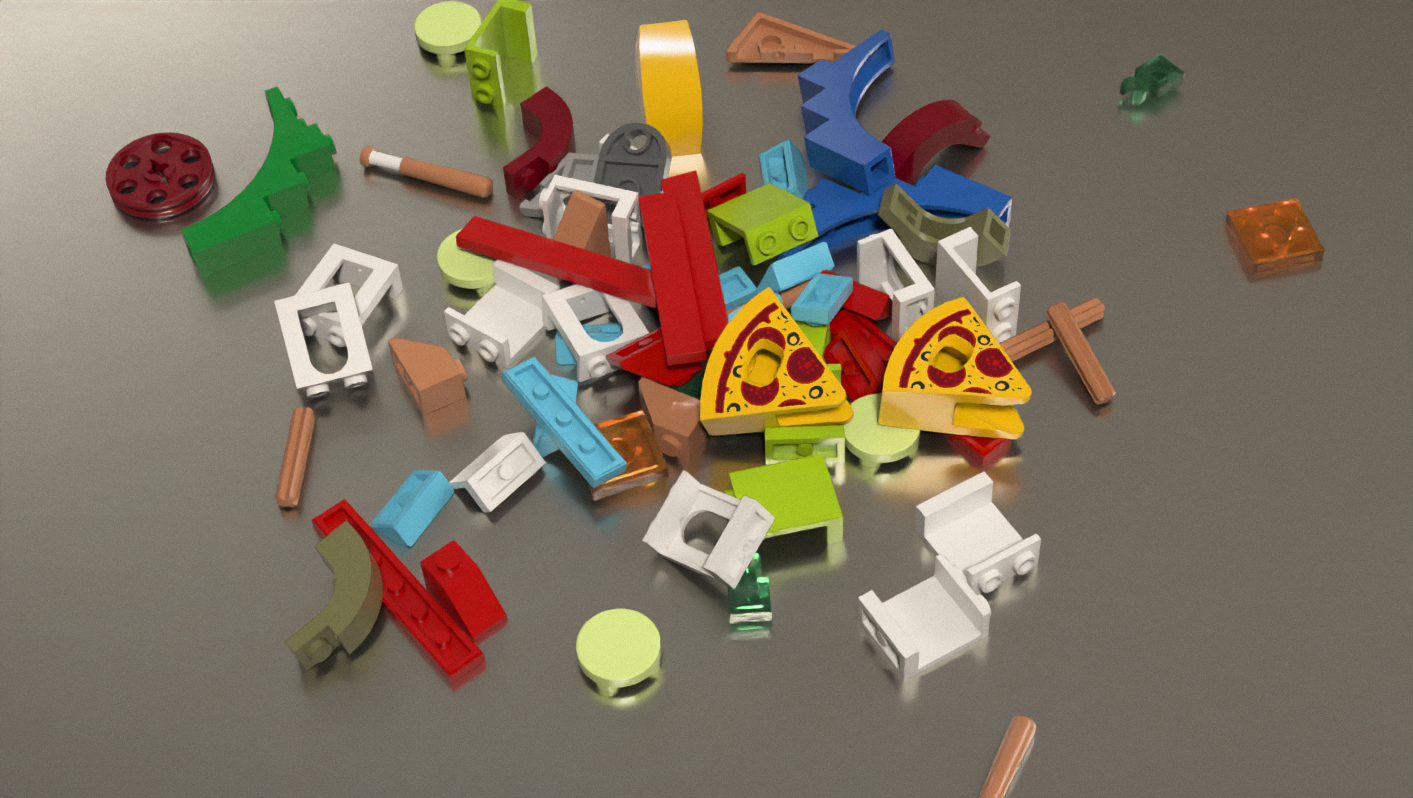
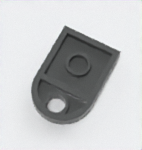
[594,123,672,231]

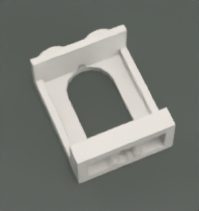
[539,175,643,264]
[857,229,935,343]
[295,244,403,347]
[274,282,374,398]
[542,284,649,382]
[642,470,775,589]

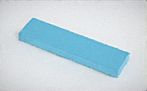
[501,357,627,489]

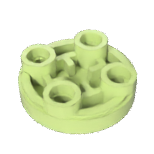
[414,1,481,61]
[437,229,497,293]
[841,393,920,468]
[576,608,661,692]

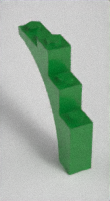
[181,86,337,278]

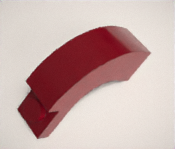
[503,86,576,199]
[882,100,991,185]

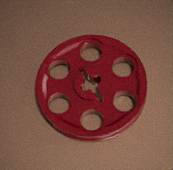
[105,132,215,219]

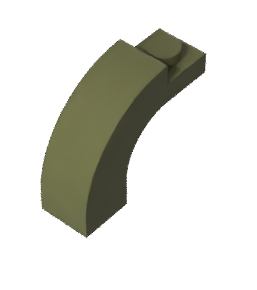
[878,183,1011,267]
[285,520,383,671]

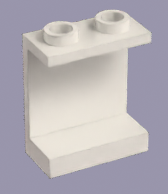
[935,227,1021,343]
[444,259,560,368]
[915,471,1041,595]
[857,553,991,681]

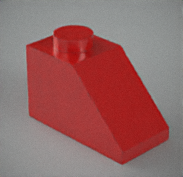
[606,327,703,386]
[420,540,508,642]

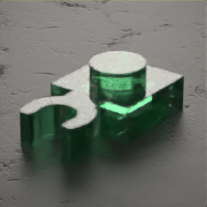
[1120,54,1185,105]
[727,553,772,624]

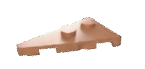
[726,12,856,63]

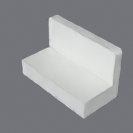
[449,432,546,513]

